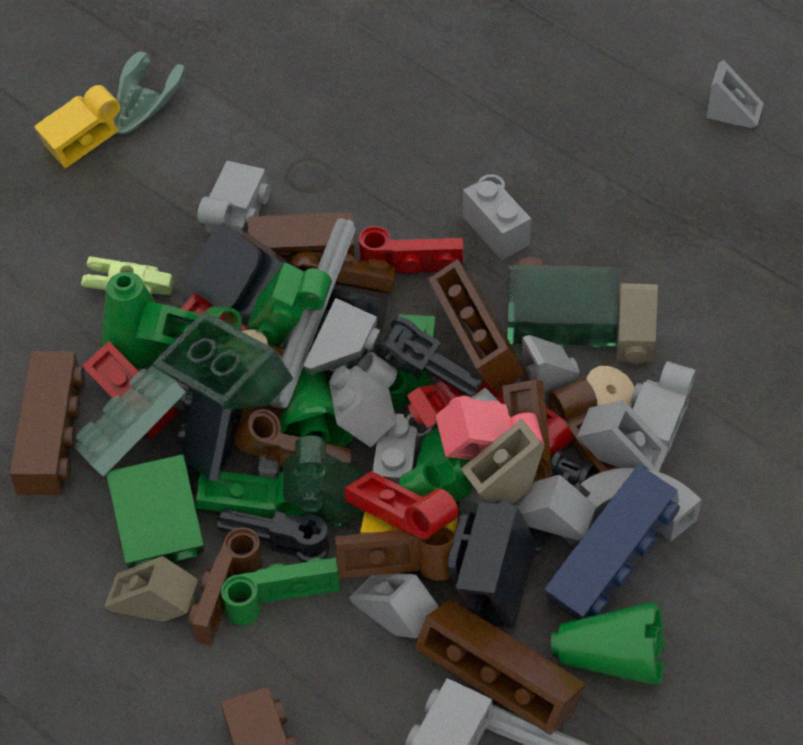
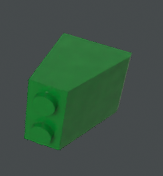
[107,454,204,568]

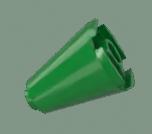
[100,272,170,368]
[279,367,353,447]
[551,602,664,685]

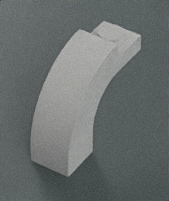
[561,468,702,546]

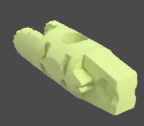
[81,256,174,295]

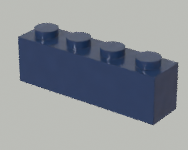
[544,464,680,620]

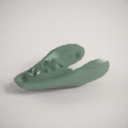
[113,51,186,135]

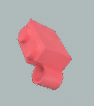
[435,396,544,460]

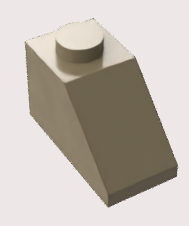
[615,283,658,365]
[461,419,544,504]
[104,556,198,622]

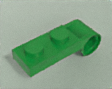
[195,469,313,518]
[221,558,340,626]

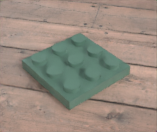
[74,366,186,477]

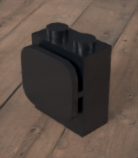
[187,222,301,325]
[448,501,536,629]

